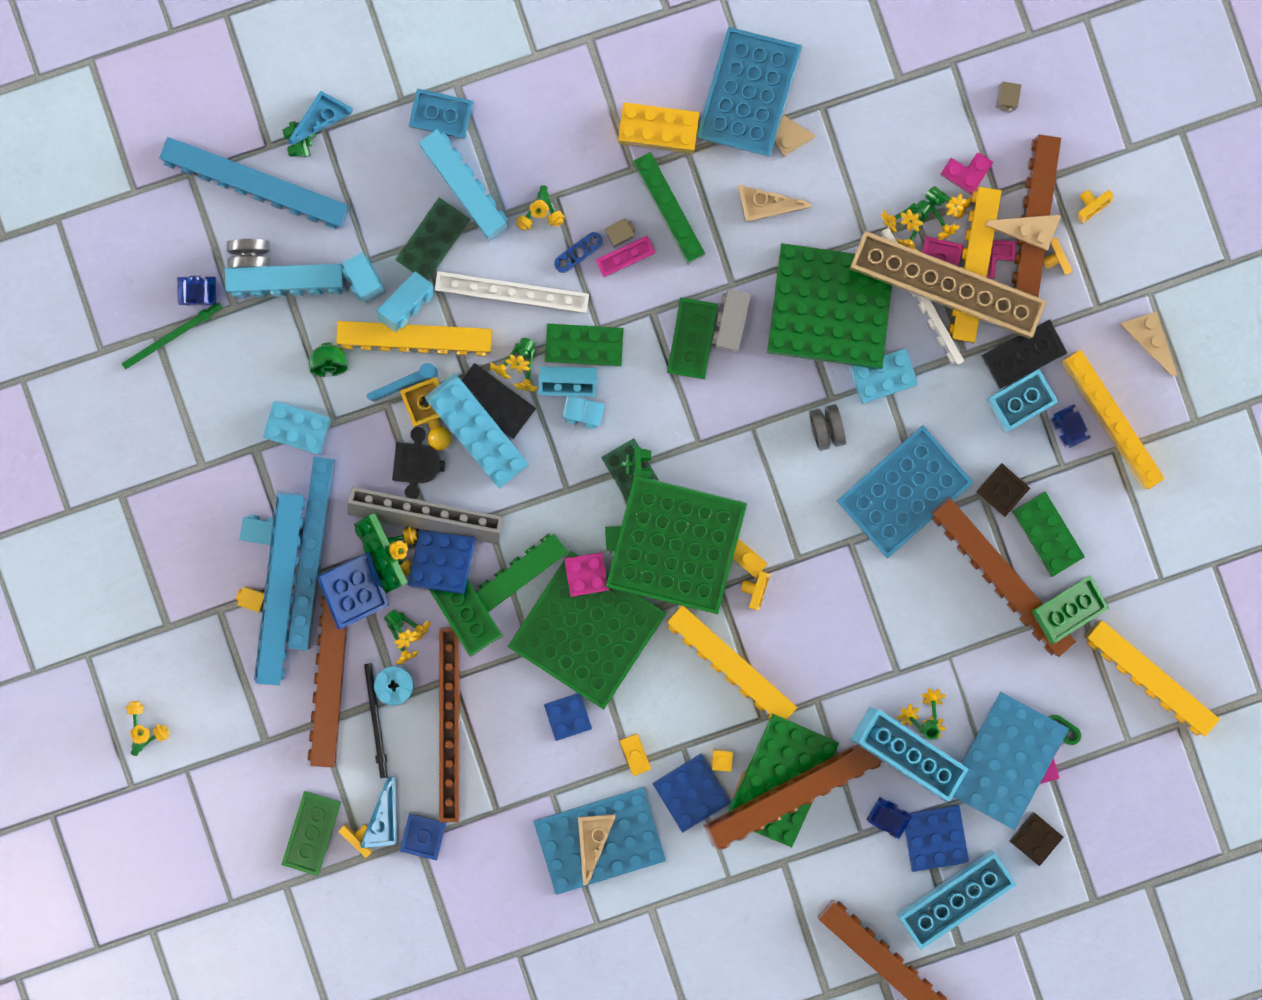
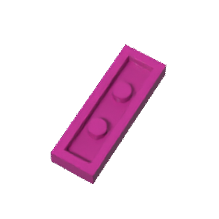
[595,235,656,278]

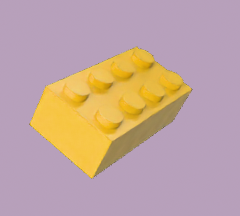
[618,102,699,154]

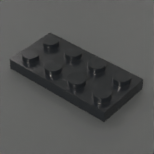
[981,319,1067,389]
[461,363,536,439]

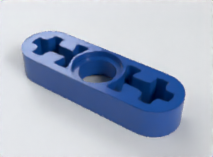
[554,232,603,273]

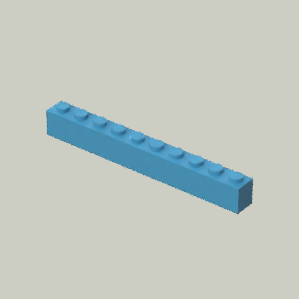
[159,137,350,230]
[287,457,335,651]
[254,491,305,685]

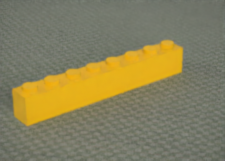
[948,187,1002,343]
[336,321,492,356]
[1061,350,1165,489]
[667,605,798,719]
[1084,619,1220,737]

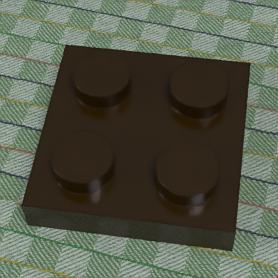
[976,463,1030,517]
[1009,812,1064,866]

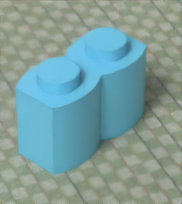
[562,396,605,430]

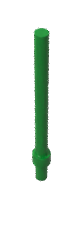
[122,302,223,369]

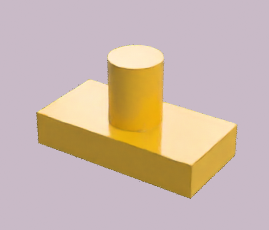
[1077,190,1114,224]
[1044,237,1073,275]
[733,539,768,578]
[741,571,771,611]
[619,733,651,776]
[338,823,373,858]

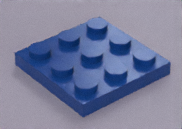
[407,530,476,594]
[317,552,389,630]
[652,753,731,833]
[902,805,969,872]

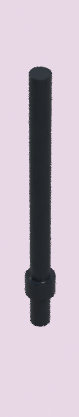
[364,663,388,778]

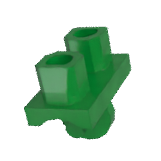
[282,121,316,157]
[620,447,651,479]

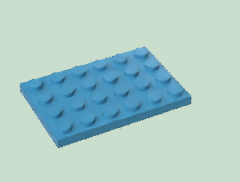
[696,27,802,157]
[837,425,974,559]
[953,692,1069,830]
[533,787,666,895]

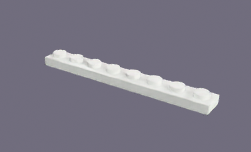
[880,227,964,366]
[435,271,589,313]

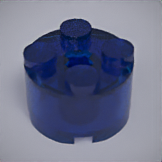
[177,276,217,306]
[1051,404,1091,448]
[866,796,912,839]

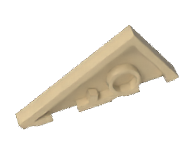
[775,115,815,157]
[738,185,811,222]
[985,215,1061,251]
[1120,311,1177,376]
[578,814,615,885]

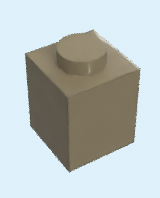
[996,82,1022,113]
[605,218,636,248]

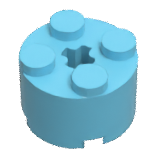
[374,665,415,705]

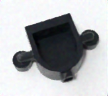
[392,427,445,499]

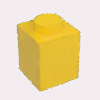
[236,586,264,612]
[711,749,733,772]

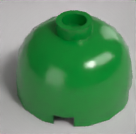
[309,343,348,377]

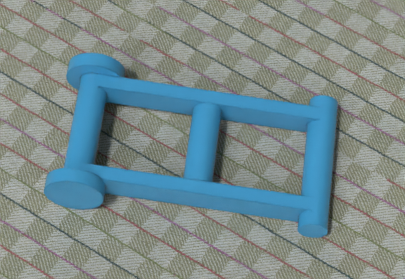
[367,363,438,402]

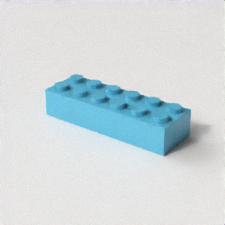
[419,129,508,241]
[225,264,347,298]
[424,372,529,488]
[850,707,969,802]
[897,850,1017,950]

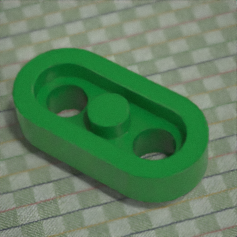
[1049,714,1081,745]

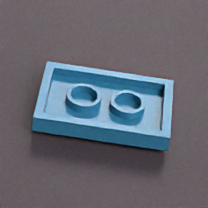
[409,88,474,139]

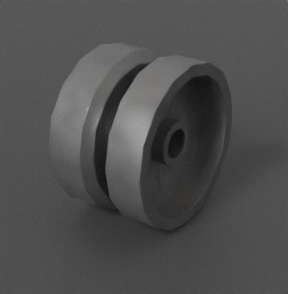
[227,239,270,268]
[809,404,846,451]

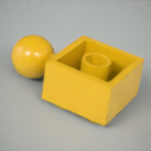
[400,377,452,451]

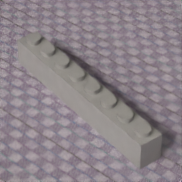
[348,487,503,545]

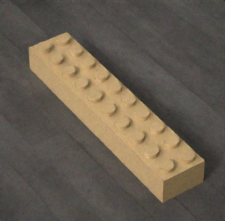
[850,231,1047,339]

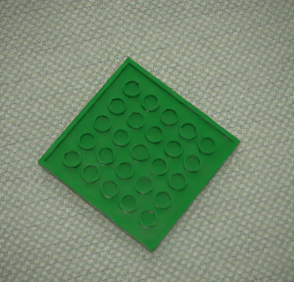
[767,243,892,370]
[606,475,747,614]
[507,550,667,710]

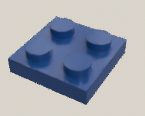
[544,693,592,741]
[400,813,447,861]

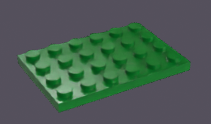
[727,713,839,847]

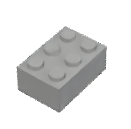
[712,289,751,353]

